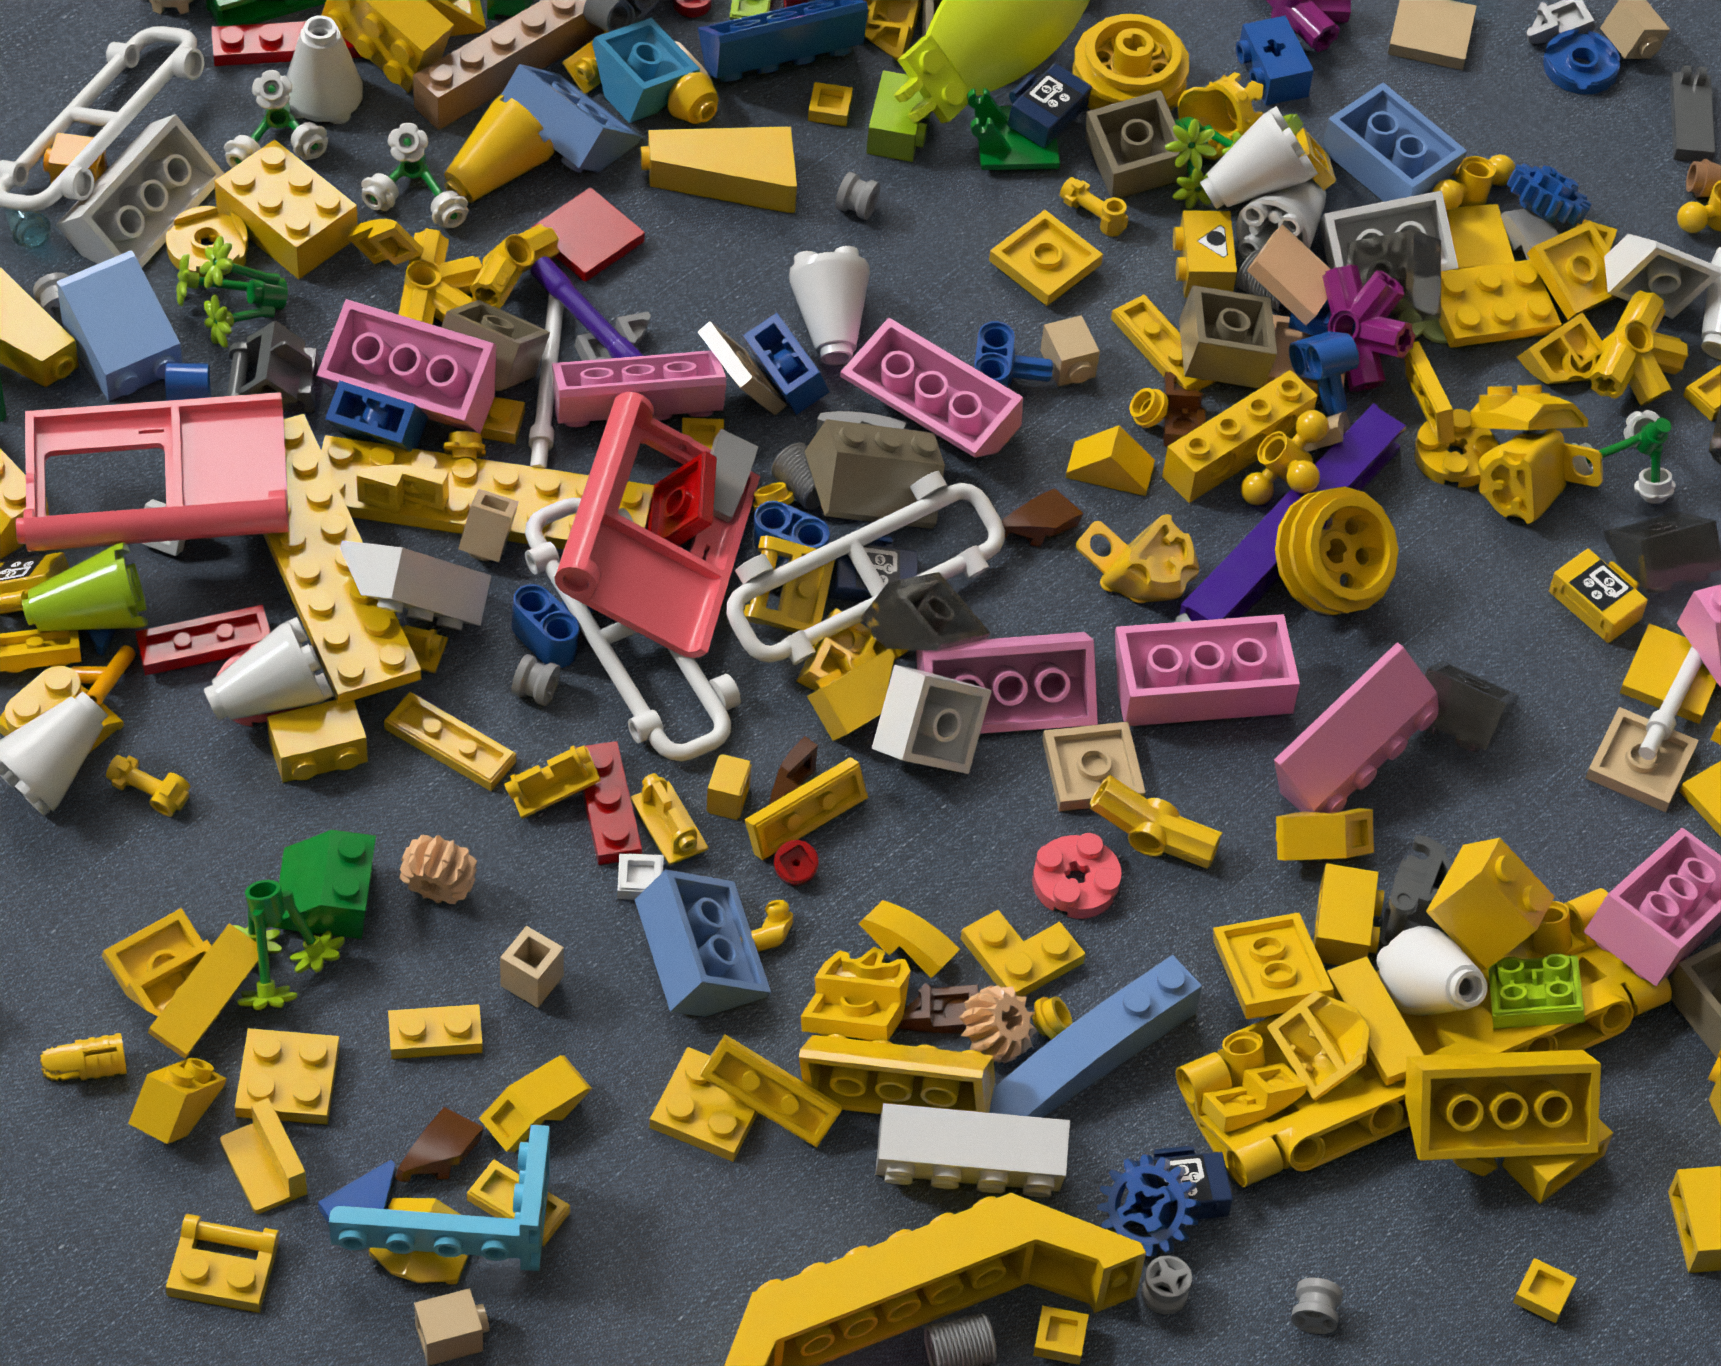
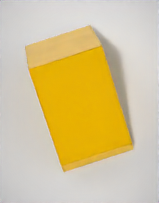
[1065,425,1155,496]

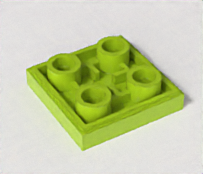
[1488,953,1585,1029]

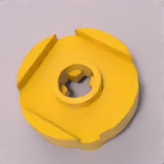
[166,206,248,277]
[1414,409,1499,487]

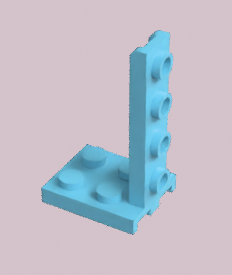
[329,1125,550,1271]

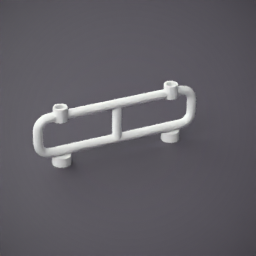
[0,26,204,212]
[726,471,1005,665]
[525,497,741,761]

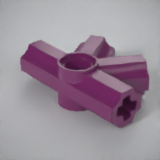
[1266,0,1351,52]
[1322,265,1415,392]

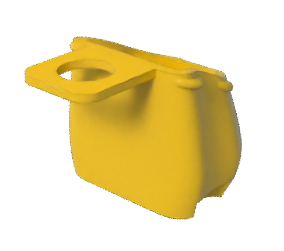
[1478,429,1603,524]
[1076,514,1199,603]

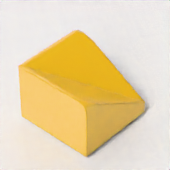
[706,754,752,820]

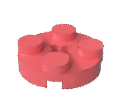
[1032,833,1122,919]

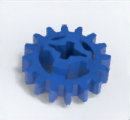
[1507,163,1592,225]
[1097,1154,1201,1257]

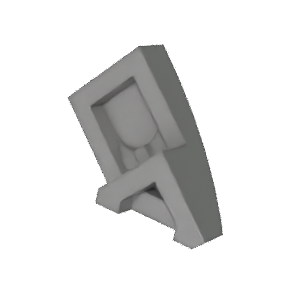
[1526,0,1595,44]
[574,312,651,361]

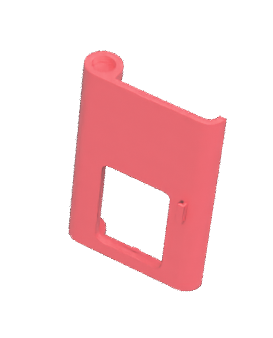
[16,392,289,552]
[555,392,760,658]

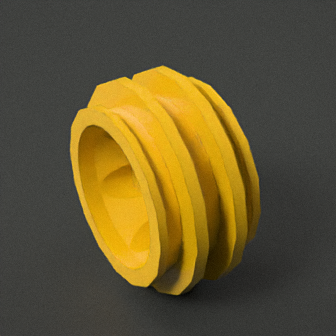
[1072,14,1189,111]
[1275,486,1399,616]

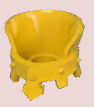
[1177,72,1264,160]

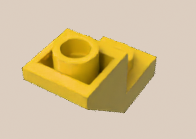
[1276,808,1374,861]
[479,1055,592,1152]

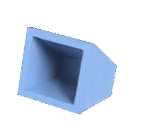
[57,250,182,401]

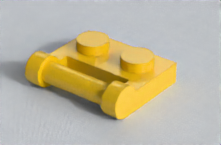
[744,536,835,633]
[166,1214,280,1313]

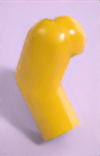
[740,900,793,952]

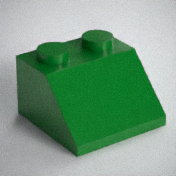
[272,830,376,939]

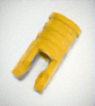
[40,1033,127,1081]

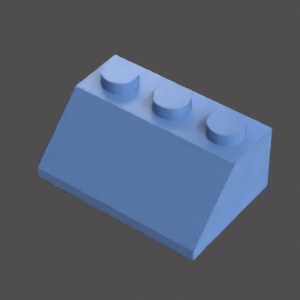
[501,64,642,173]
[1322,82,1467,202]
[634,869,771,1017]

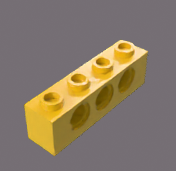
[1162,370,1318,503]

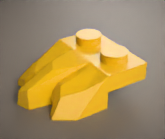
[102,908,211,1016]
[801,947,911,1042]

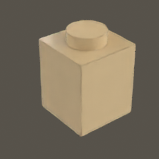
[1600,0,1670,59]
[1040,315,1100,387]
[458,489,519,562]
[500,926,564,1008]
[414,1288,489,1366]

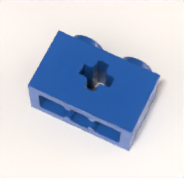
[1236,15,1314,106]
[743,313,830,415]
[325,380,428,452]

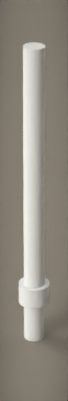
[528,293,564,469]
[1638,646,1703,760]

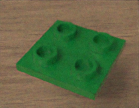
[967,88,1060,170]

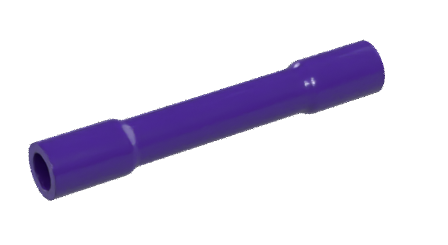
[530,256,644,358]

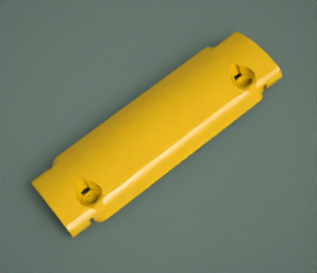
[1176,888,1672,1187]

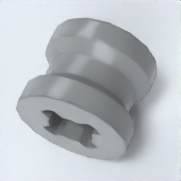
[835,172,881,220]
[33,272,69,324]
[511,654,560,706]
[1141,1255,1192,1315]
[1291,1278,1343,1334]

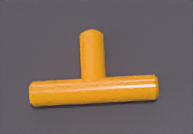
[71,645,136,705]

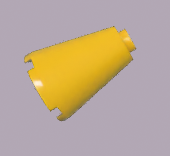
[444,95,554,203]

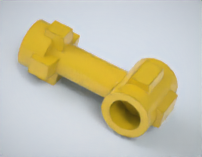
[1059,177,1128,237]
[106,755,191,817]

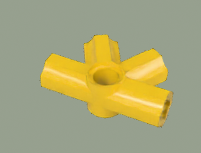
[398,228,483,325]
[1589,290,1688,406]

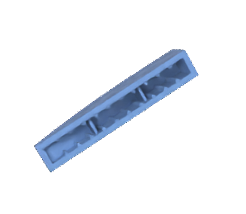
[989,955,1202,1118]

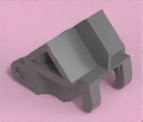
[223,321,321,413]
[1379,835,1452,948]

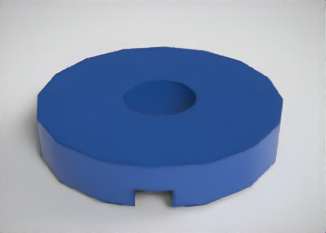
[1543,30,1620,94]

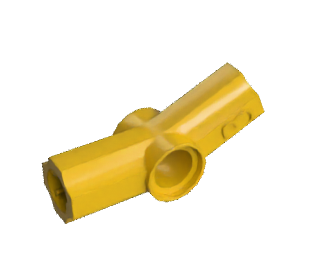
[470,224,559,309]
[1089,775,1223,869]

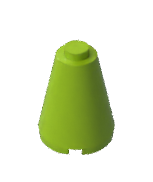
[22,542,148,631]

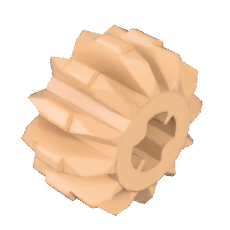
[399,835,477,904]
[959,985,1037,1063]

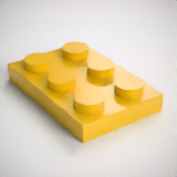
[1422,260,1562,348]
[1213,913,1334,1019]

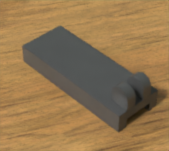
[1670,65,1715,162]

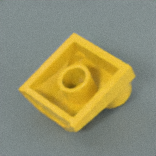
[1470,385,1588,430]
[0,666,124,754]

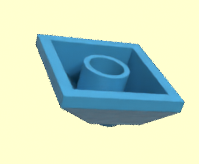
[592,17,700,123]

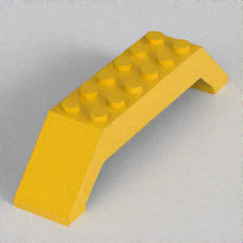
[724,1193,1146,1366]

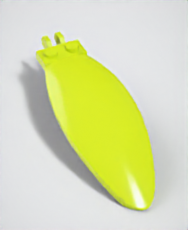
[894,0,1090,123]

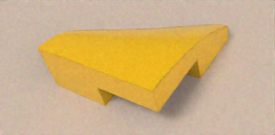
[863,0,922,60]
[1517,312,1602,384]
[796,608,911,691]

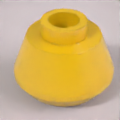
[668,72,719,124]

